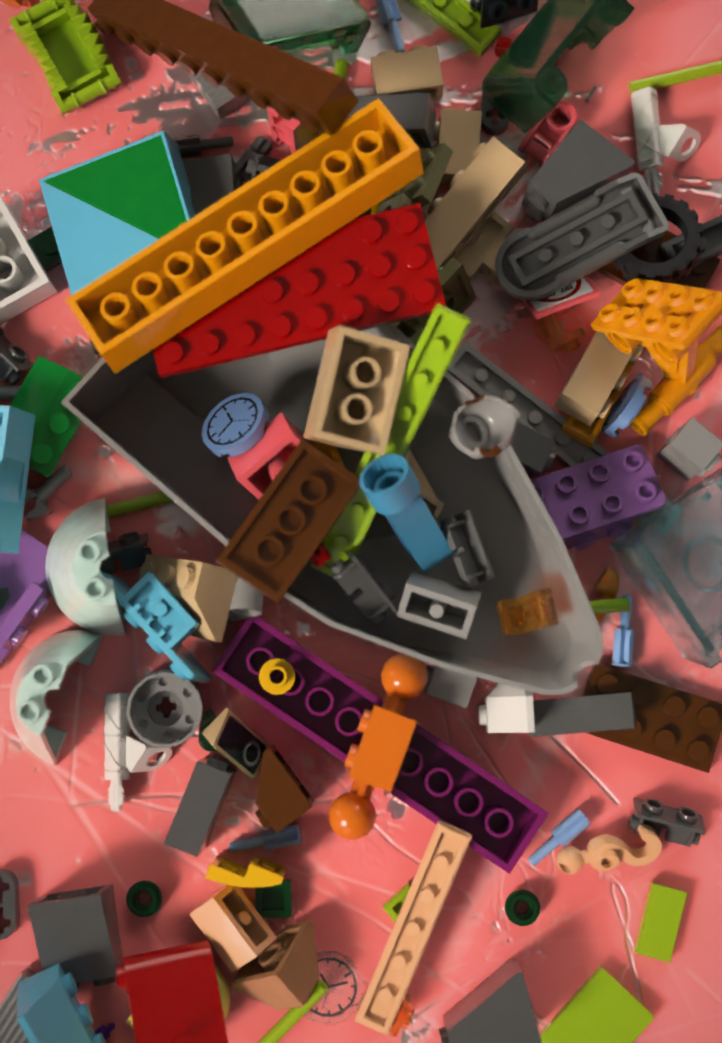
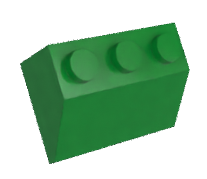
[10,356,83,479]

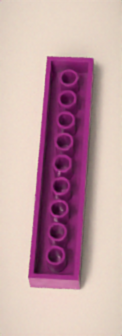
[211,616,549,874]

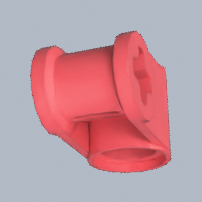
[517,101,577,167]

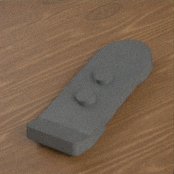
[495,172,669,301]

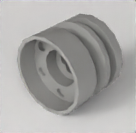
[126,669,204,748]

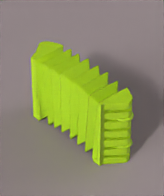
[8,0,122,115]

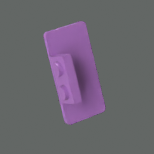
[525,444,666,550]
[0,528,51,665]

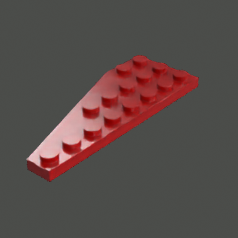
[153,203,446,378]

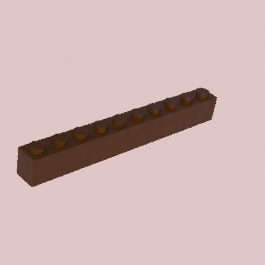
[87,0,359,136]

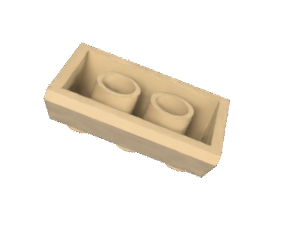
[303,325,410,455]
[140,554,237,643]

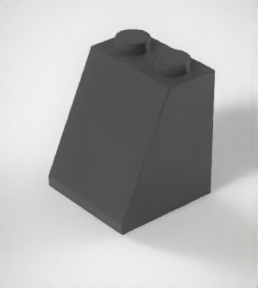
[521,119,635,221]
[28,884,123,988]
[438,958,542,1043]

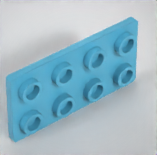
[100,571,213,683]

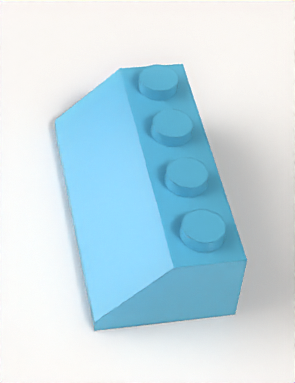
[16,963,106,1043]

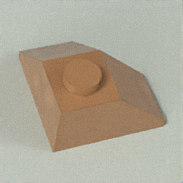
[230,920,319,1011]

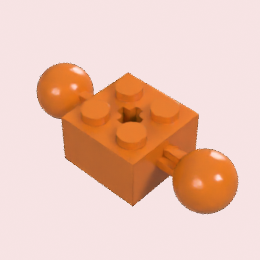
[329,653,428,840]

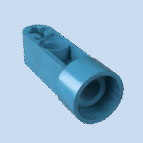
[359,454,453,574]

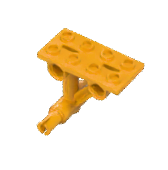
[590,278,722,436]

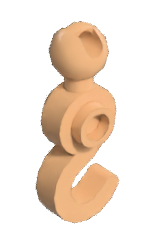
[556,824,662,875]

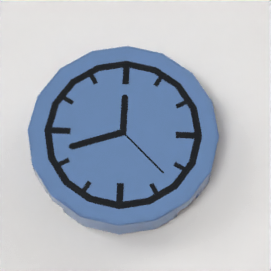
[602,374,653,438]
[201,392,270,457]

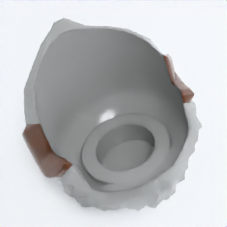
[449,394,521,459]

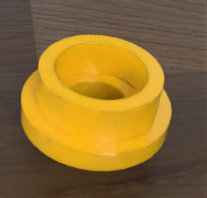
[259,659,295,695]

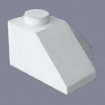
[478,683,535,733]

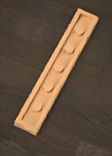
[355,820,472,1036]

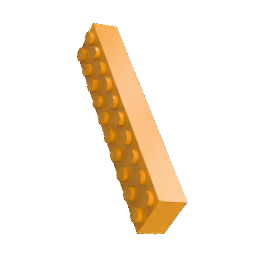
[65,98,424,374]

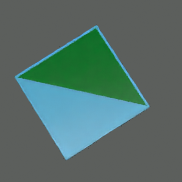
[39,131,196,295]

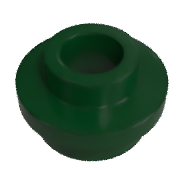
[126,880,162,917]
[504,889,540,926]

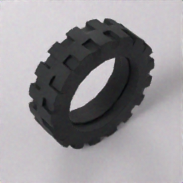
[613,193,703,284]

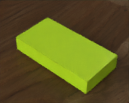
[634,882,687,963]

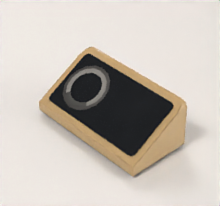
[202,707,269,780]

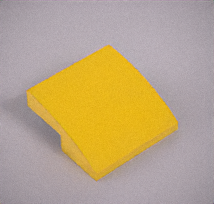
[205,855,287,888]

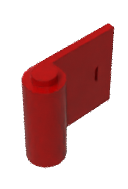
[115,940,228,1043]

